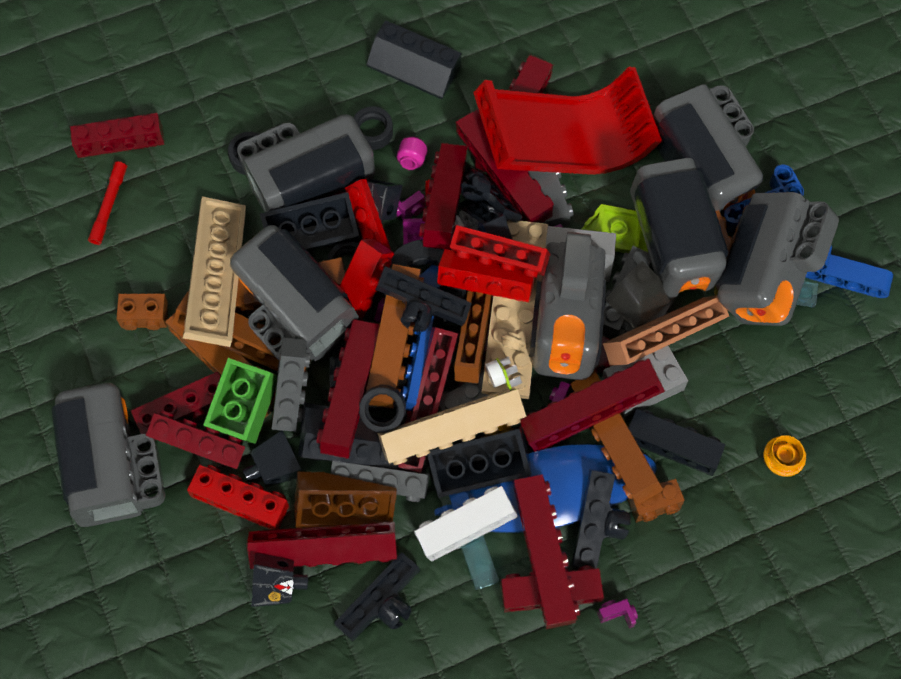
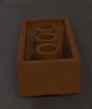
[294,472,397,528]

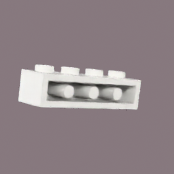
[415,486,518,561]

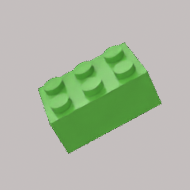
[203,358,277,444]

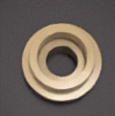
[502,332,525,351]

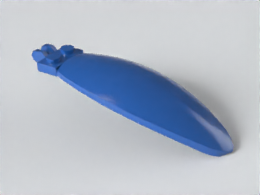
[434,445,657,533]

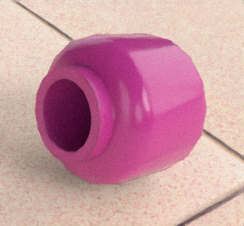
[397,137,427,170]

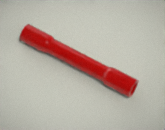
[88,162,127,245]

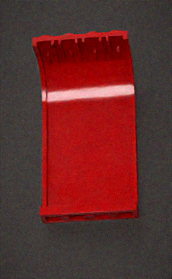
[473,67,662,174]

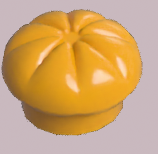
[763,436,806,477]

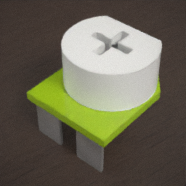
[485,356,522,390]

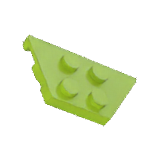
[581,204,648,253]

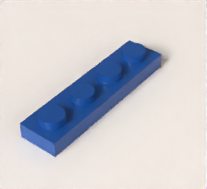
[401,316,434,411]

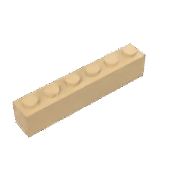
[377,387,526,465]

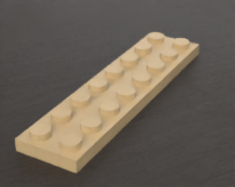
[183,197,246,347]
[482,220,548,399]

